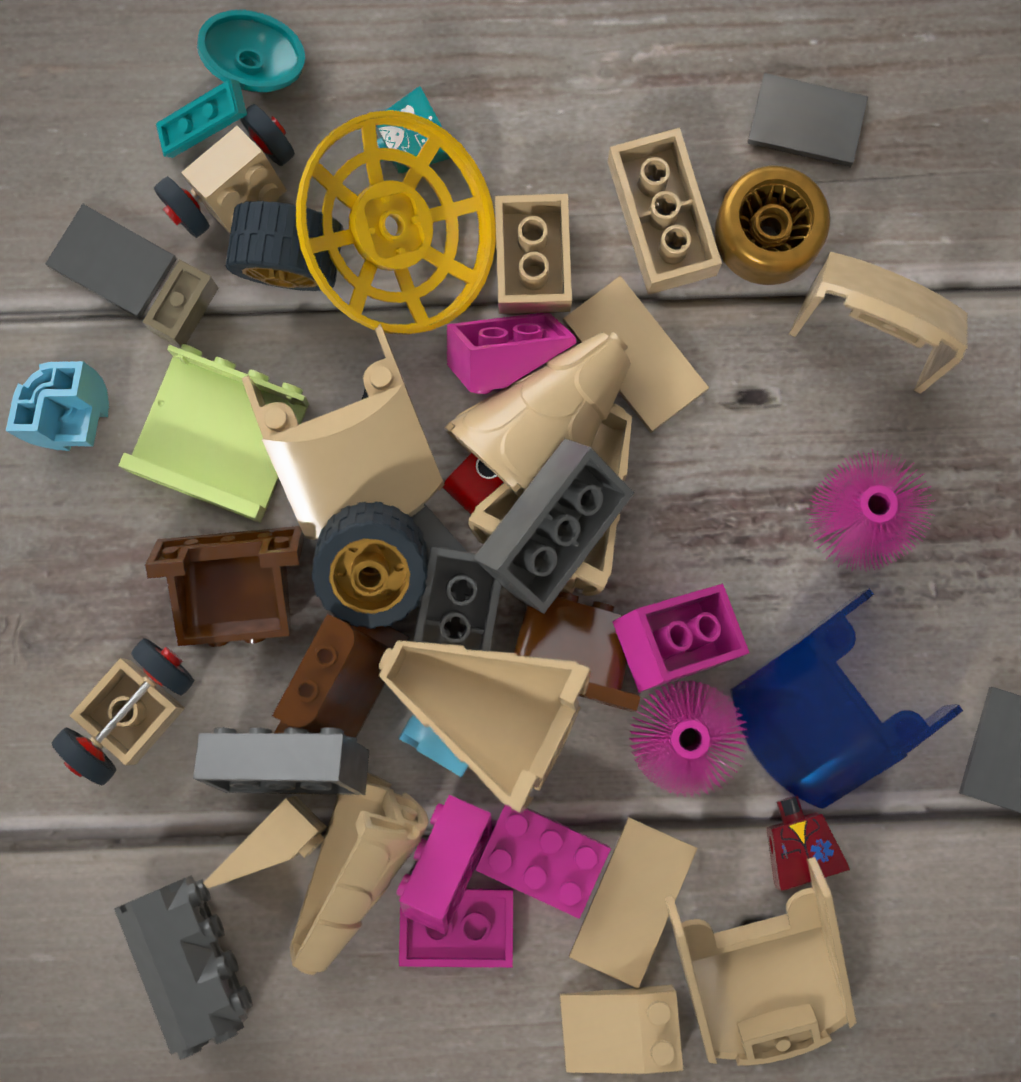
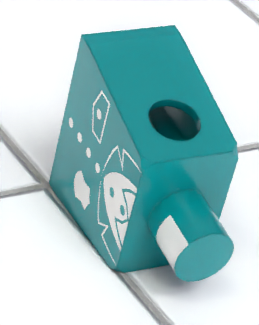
[362,86,450,173]

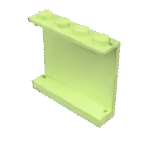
[118,344,309,523]

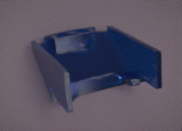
[730,588,963,809]

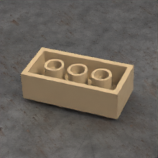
[608,128,722,295]

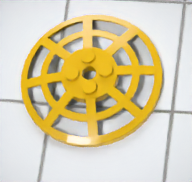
[296,110,496,335]

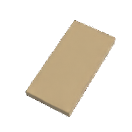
[563,276,709,433]
[569,817,698,988]

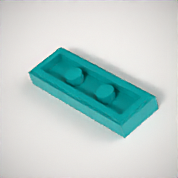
[156,78,247,158]

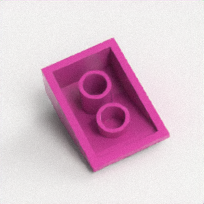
[447,313,576,394]

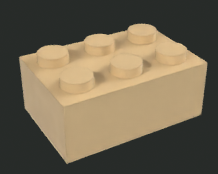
[495,194,572,314]

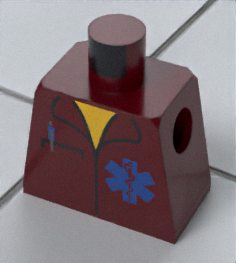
[767,795,850,891]

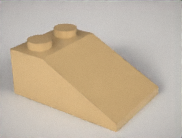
[203,796,327,888]
[560,985,683,1074]

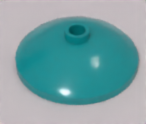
[197,10,305,93]

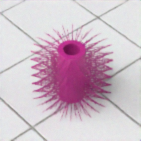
[806,449,935,571]
[629,680,748,798]

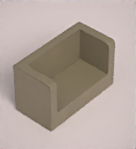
[143,259,219,348]

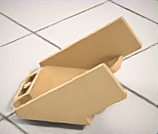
[789,252,967,394]
[242,324,444,540]
[665,857,857,1066]

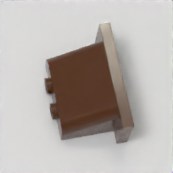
[145,526,305,647]
[514,591,641,712]
[272,613,410,738]

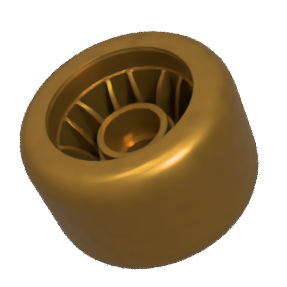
[715,165,830,285]

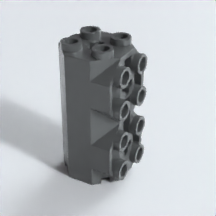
[114,876,253,1060]

